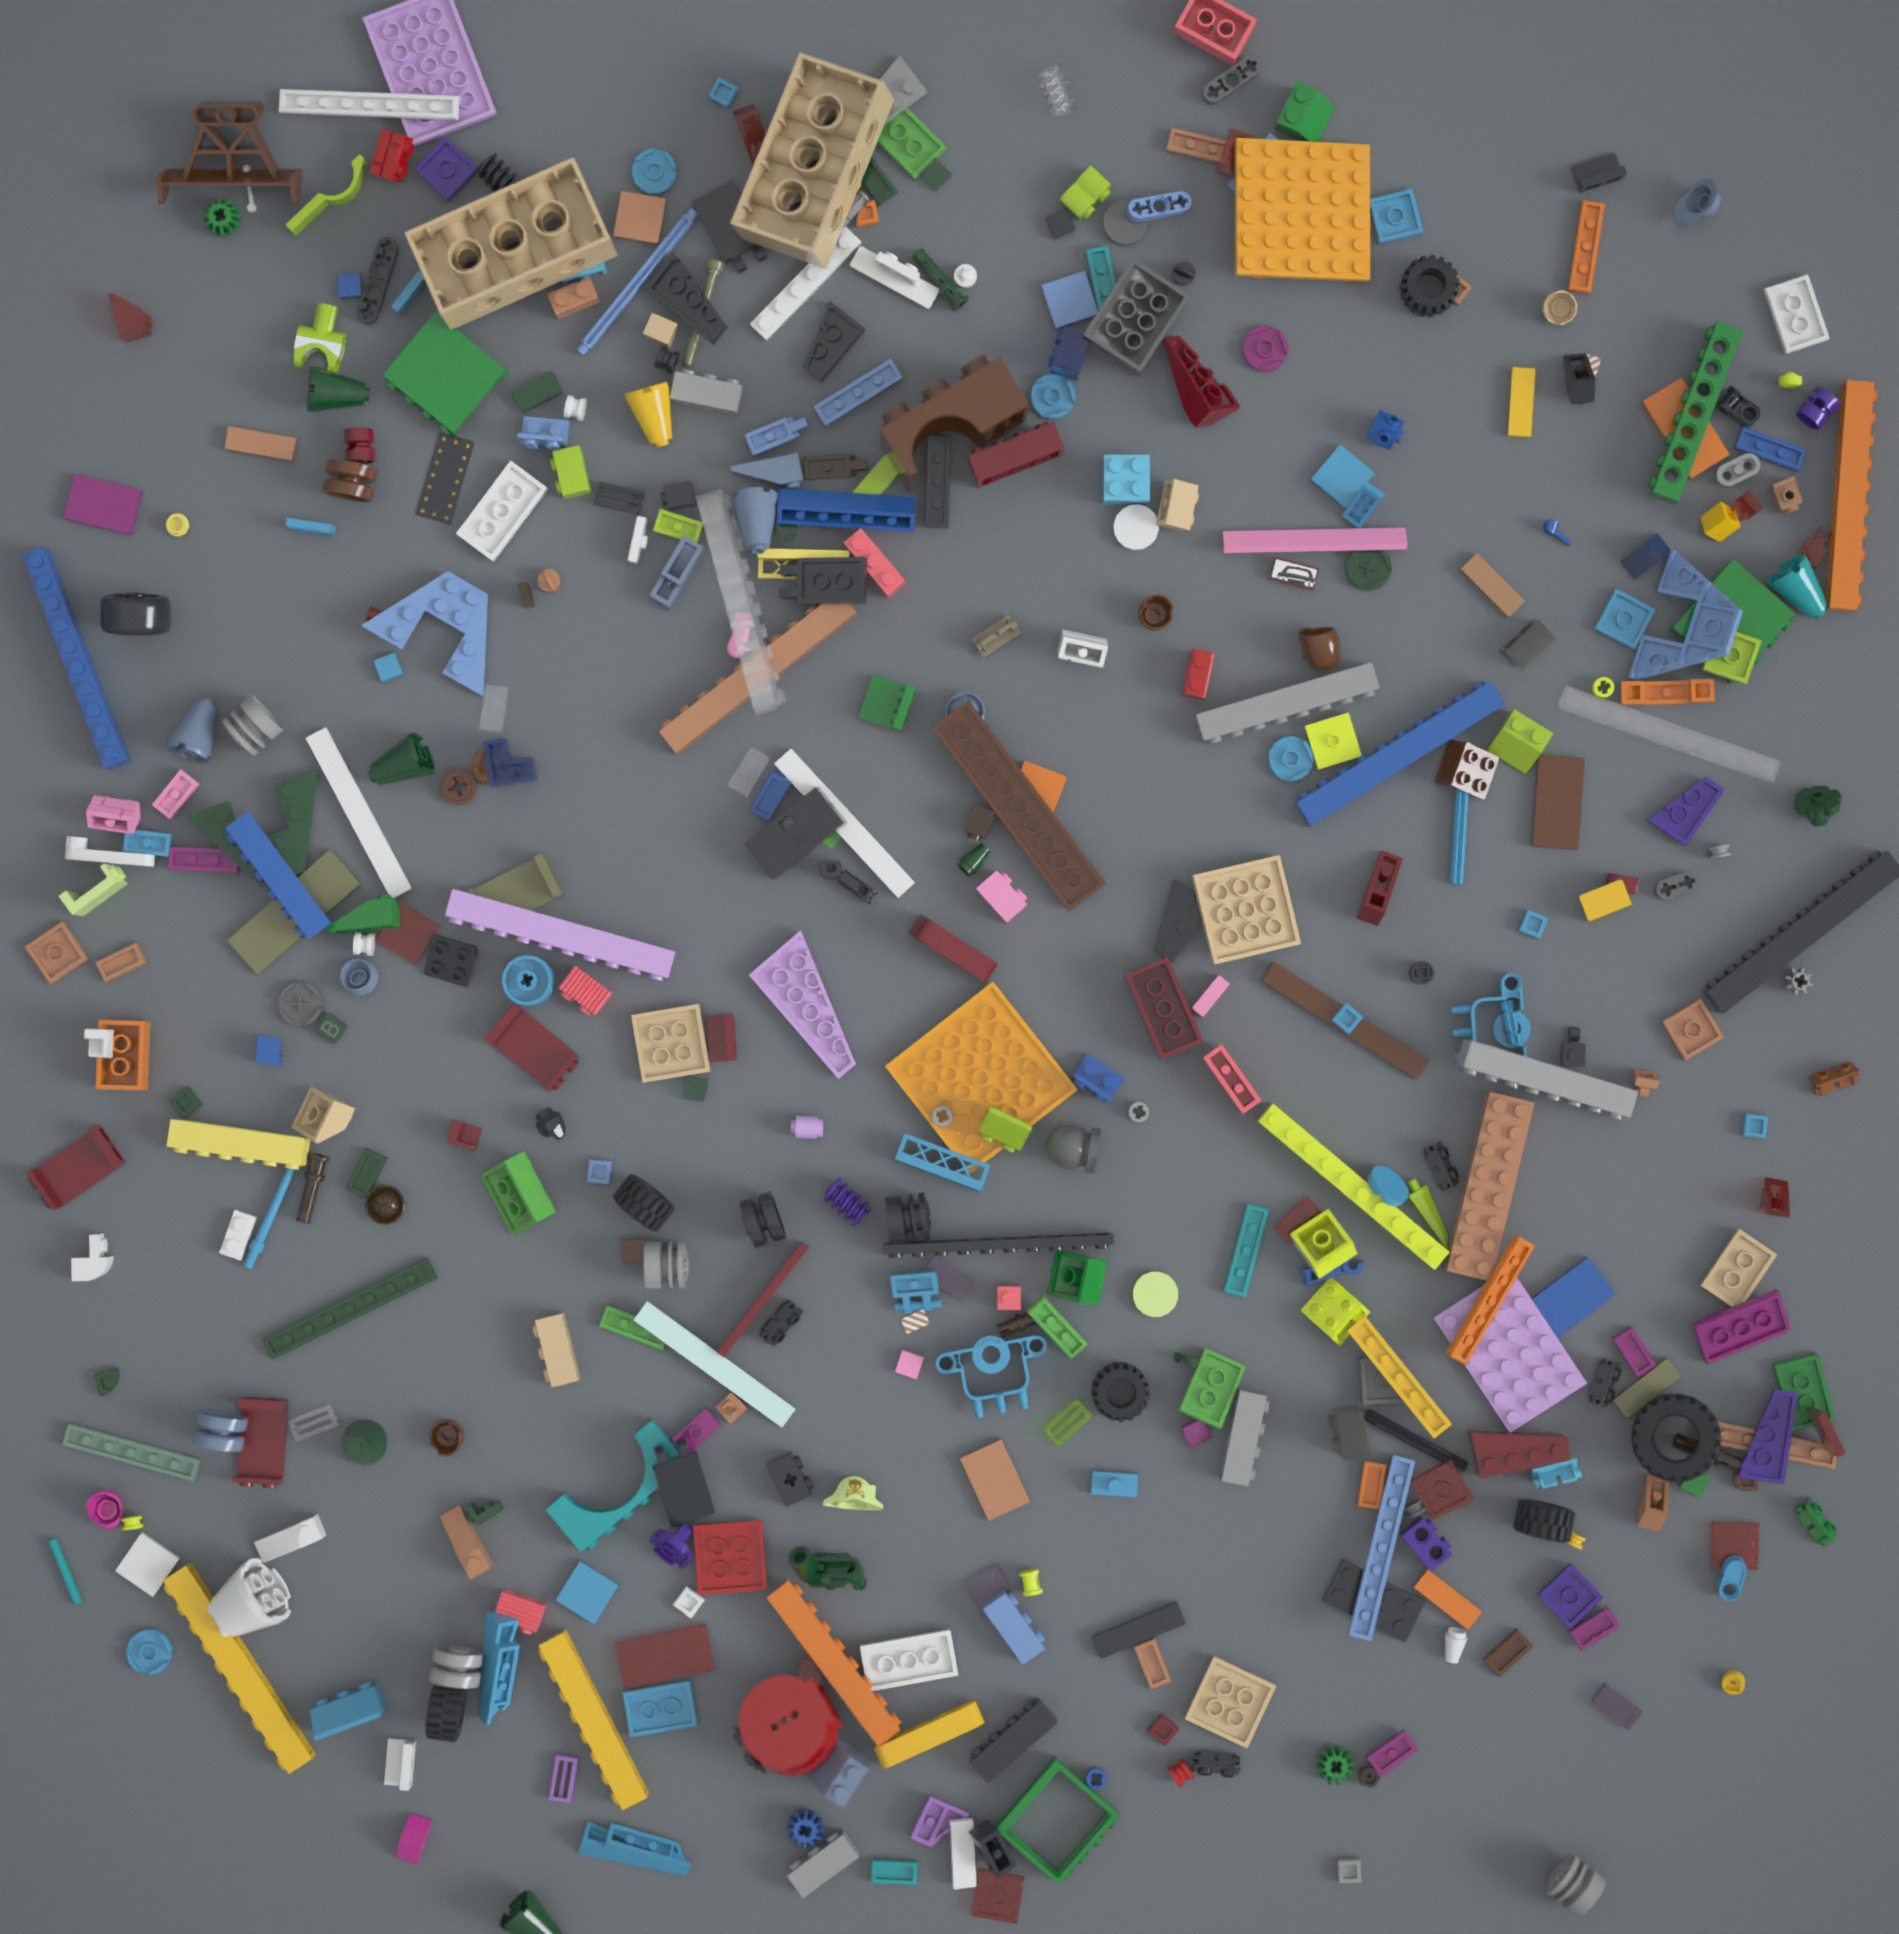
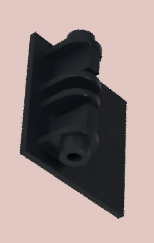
[423,934,478,987]

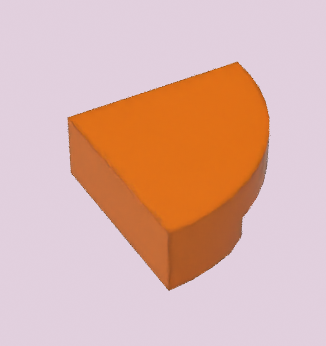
[856,200,879,228]

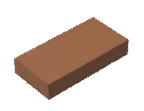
[95,942,147,983]
[1133,1637,1171,1690]

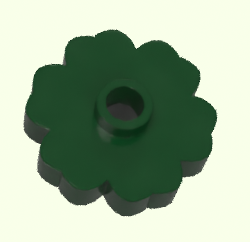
[1794,785,1842,826]

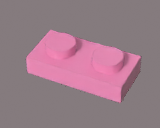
[152,769,200,820]

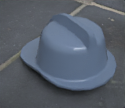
[1672,179,1722,226]

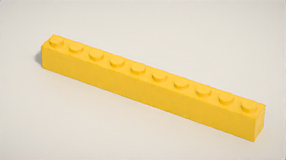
[163,1562,316,1774]

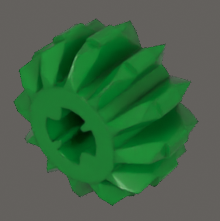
[202,197,242,238]
[1316,1745,1355,1785]

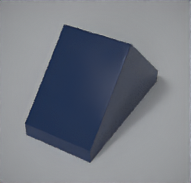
[1621,533,1671,579]

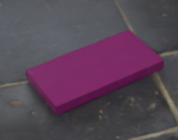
[1691,1289,1791,1365]

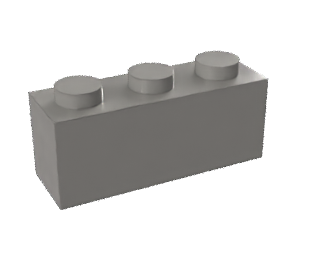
[670,369,744,416]
[787,1830,859,1898]

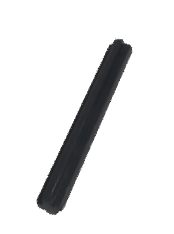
[1364,1409,1468,1473]

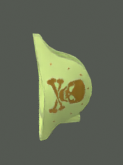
[822,1476,883,1511]

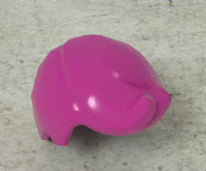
[86,1489,123,1529]

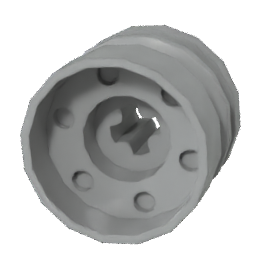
[222,694,284,756]
[644,1240,689,1289]
[1544,1853,1606,1918]

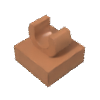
[1632,1069,1659,1097]
[715,1392,748,1424]

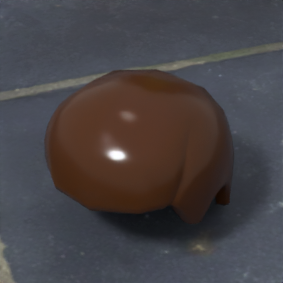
[1138,594,1174,631]
[430,1419,464,1456]

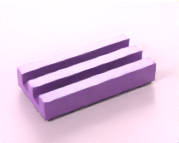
[548,1753,579,1804]

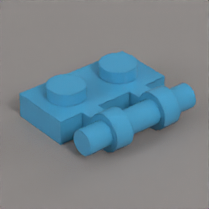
[890,1270,942,1313]

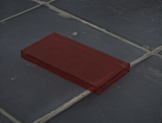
[616,1624,715,1689]

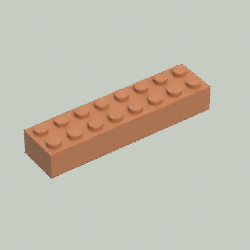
[1443,1091,1535,1281]

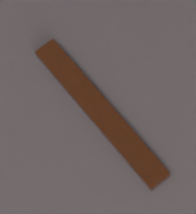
[1262,962,1429,1080]

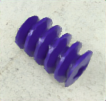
[824,1177,872,1227]

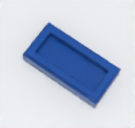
[750,770,792,822]

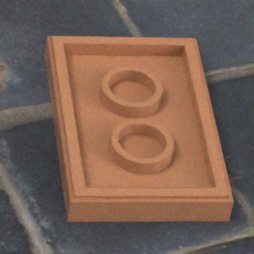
[960,1439,1030,1521]

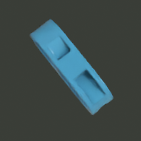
[1717,1555,1747,1601]

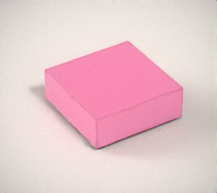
[895,1350,924,1379]

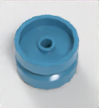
[502,955,556,1006]

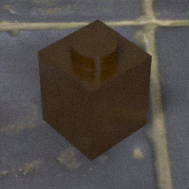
[964,805,995,842]

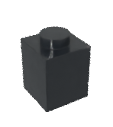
[661,480,696,511]

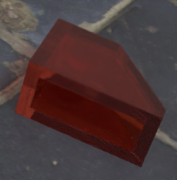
[108,293,154,342]

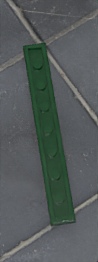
[262,1258,438,1360]

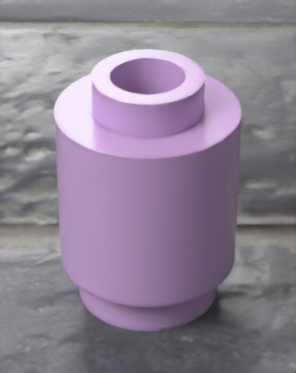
[791,1115,823,1139]

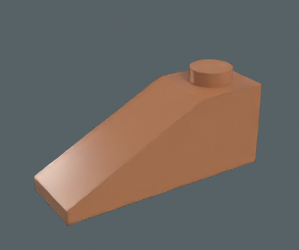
[440,1505,494,1580]

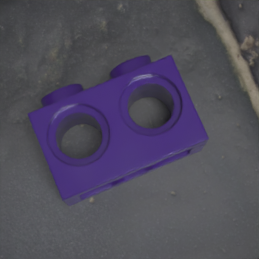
[1400,1516,1452,1572]

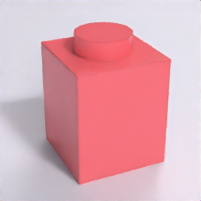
[997,1285,1021,1310]

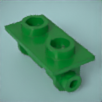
[1795,1497,1837,1546]

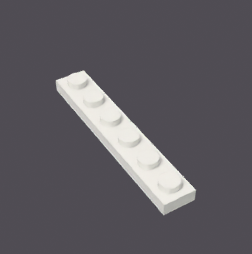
[750,226,862,341]

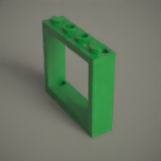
[995,1756,1119,1885]

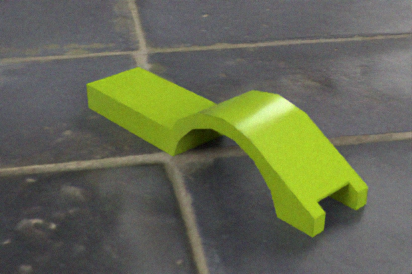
[286,154,368,236]

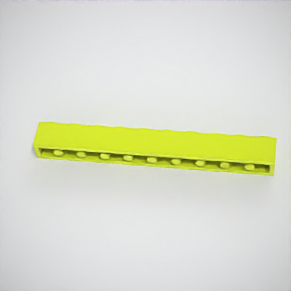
[1256,1103,1449,1270]

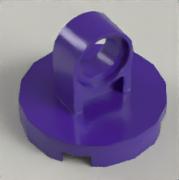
[649,1523,693,1569]

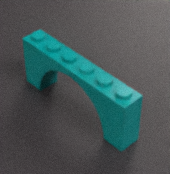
[546,1419,680,1552]

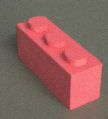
[843,528,905,598]
[1201,1044,1262,1114]

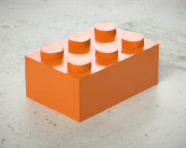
[96,1020,151,1090]

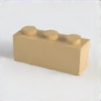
[533,1312,581,1388]

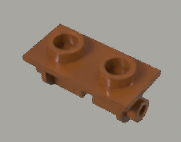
[1808,1062,1860,1096]

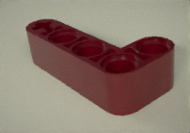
[908,914,998,983]

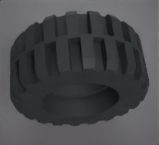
[1631,1393,1721,1483]

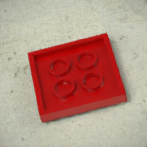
[693,1519,767,1595]

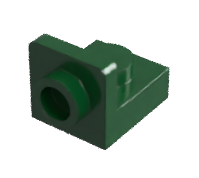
[466,1501,504,1526]

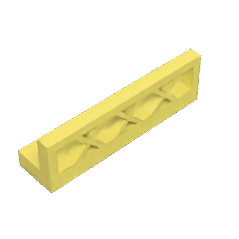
[758,549,850,580]

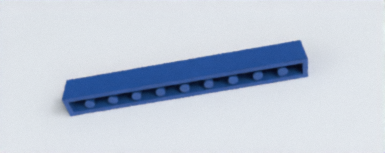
[22,546,132,770]
[1295,681,1505,827]

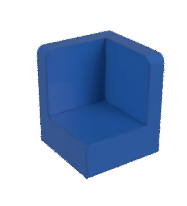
[255,1035,283,1065]

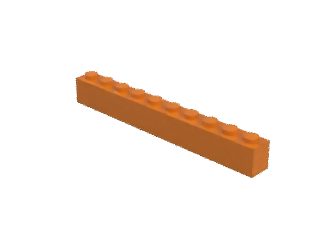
[1825,380,1877,613]

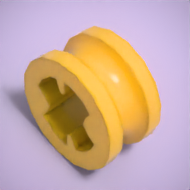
[1565,1532,1586,1549]

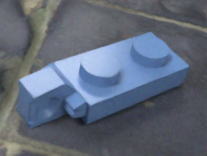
[744,417,809,457]

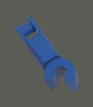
[1300,1258,1364,1285]

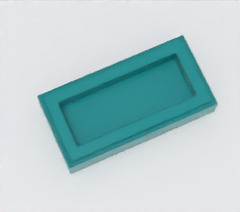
[871,1858,918,1885]

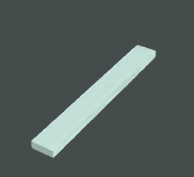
[634,1301,795,1427]

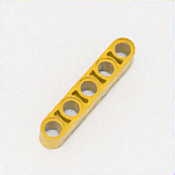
[873,1700,985,1769]

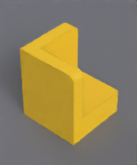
[1700,501,1741,542]

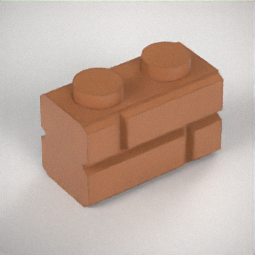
[547,277,601,320]

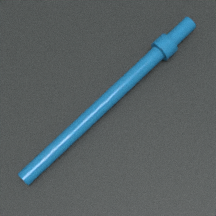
[243,1168,296,1269]

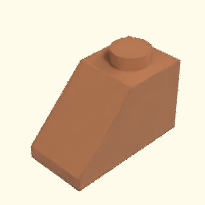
[1637,1474,1669,1532]

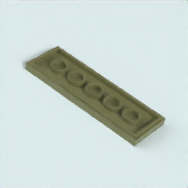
[227,849,361,975]

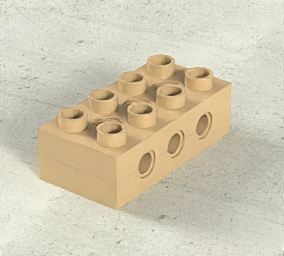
[730,53,894,269]
[405,157,618,330]

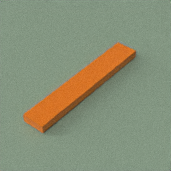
[1445,1234,1535,1365]

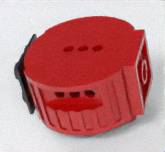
[732,1675,844,1777]

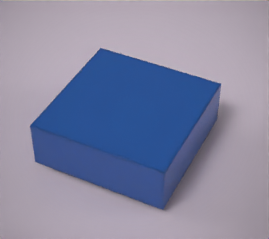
[337,273,363,299]

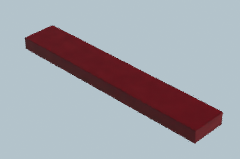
[717,1242,809,1357]

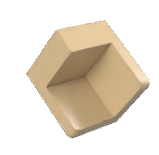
[643,313,679,349]

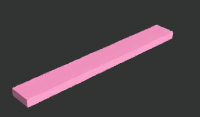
[1222,528,1408,553]

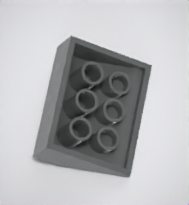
[1083,258,1191,377]

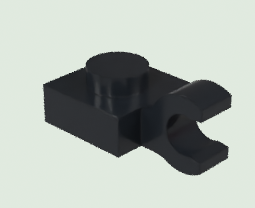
[1561,1027,1586,1067]

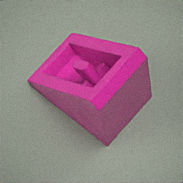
[396,1813,432,1864]

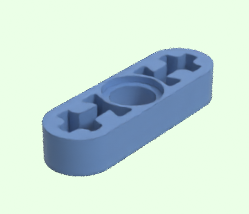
[1126,191,1192,222]

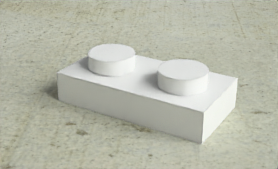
[219,1209,258,1261]

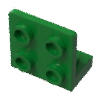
[859,675,916,733]

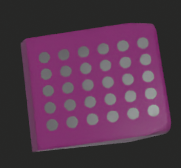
[1181,1420,1211,1448]

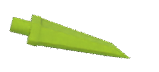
[1407,1178,1448,1250]

